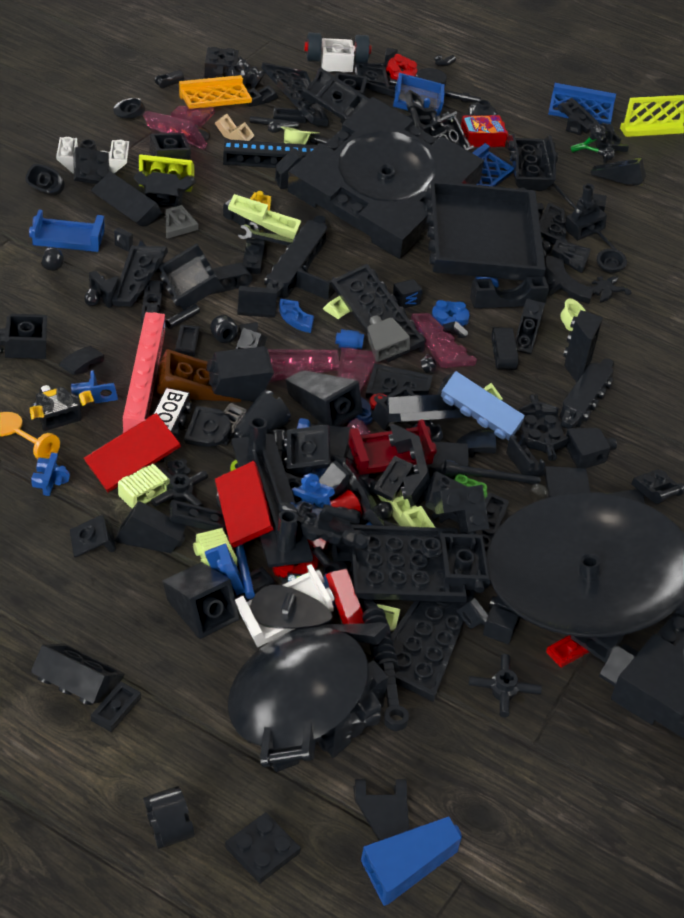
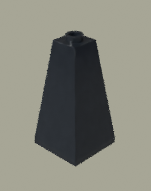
[286,370,363,426]

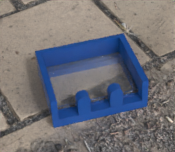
[393,73,445,117]

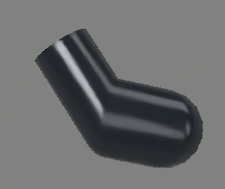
[434,55,456,66]

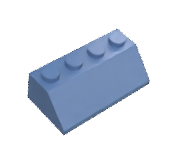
[441,371,525,440]

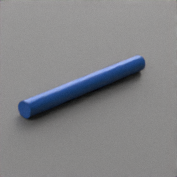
[235,544,255,599]

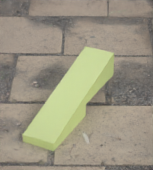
[228,194,301,239]

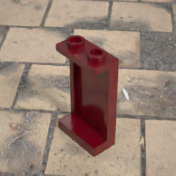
[348,419,437,475]

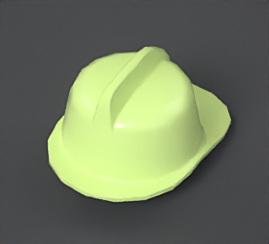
[281,126,320,144]
[560,298,585,331]

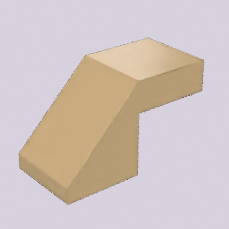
[215,114,255,141]

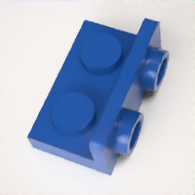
[205,543,245,595]

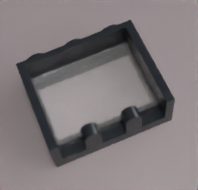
[159,243,225,310]

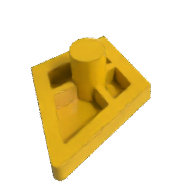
[250,191,271,211]

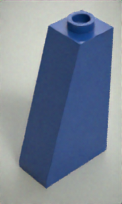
[361,817,462,906]

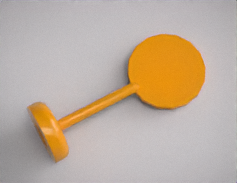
[0,412,60,459]

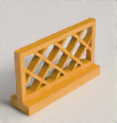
[179,75,252,109]

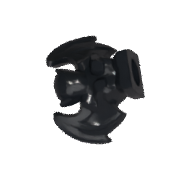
[226,56,265,88]

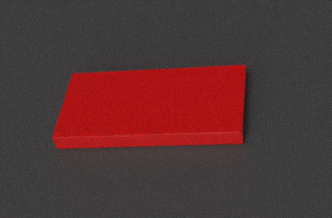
[84,413,181,493]
[215,461,274,548]

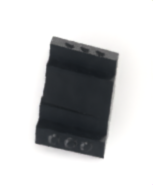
[134,170,197,207]

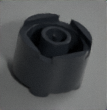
[143,786,195,849]

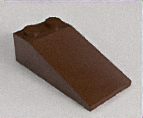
[157,349,242,402]

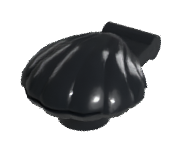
[463,100,497,116]

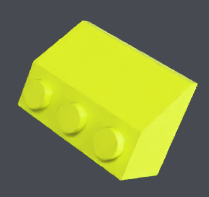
[139,155,194,192]

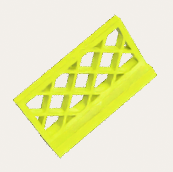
[620,95,684,137]

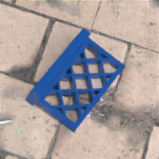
[548,83,616,124]
[472,143,514,187]

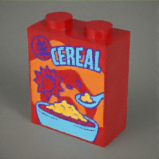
[461,115,509,147]

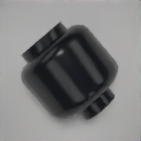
[210,315,238,343]

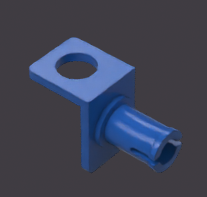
[71,370,118,403]

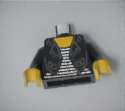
[29,385,94,431]

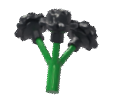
[571,122,615,163]

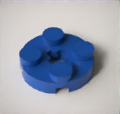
[431,300,469,328]

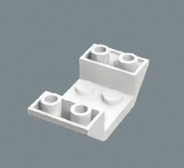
[56,137,129,174]

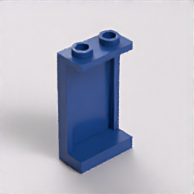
[29,210,105,252]

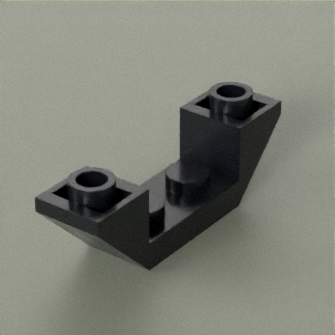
[388,424,431,507]

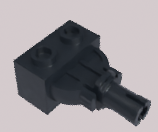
[565,183,607,241]

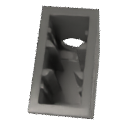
[367,315,410,362]

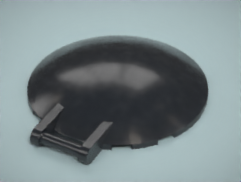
[228,627,369,768]

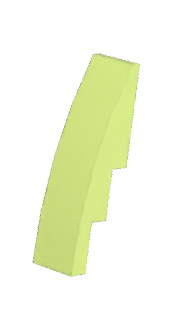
[378,489,435,528]

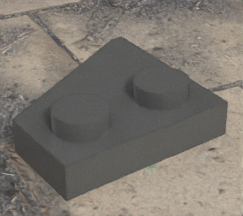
[166,205,198,239]

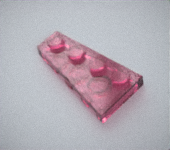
[143,111,207,150]
[410,313,477,368]
[337,347,376,394]
[268,349,339,382]

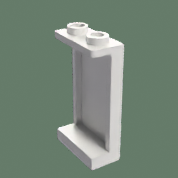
[235,564,335,648]

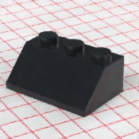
[563,310,603,383]
[31,643,125,705]

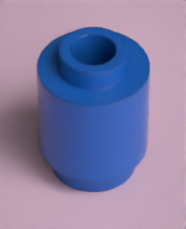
[335,329,364,351]

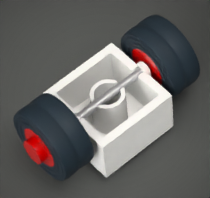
[304,32,371,73]

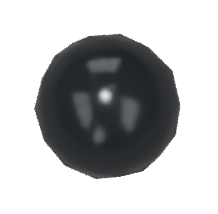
[41,247,64,271]

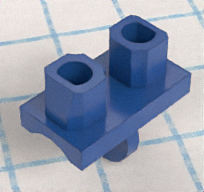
[31,453,70,496]
[292,473,335,508]

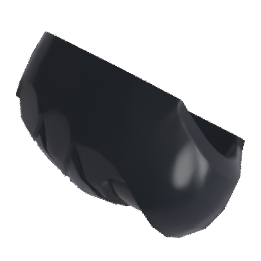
[25,164,65,195]

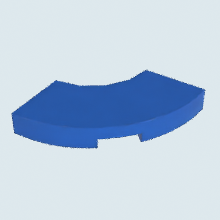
[279,299,314,333]

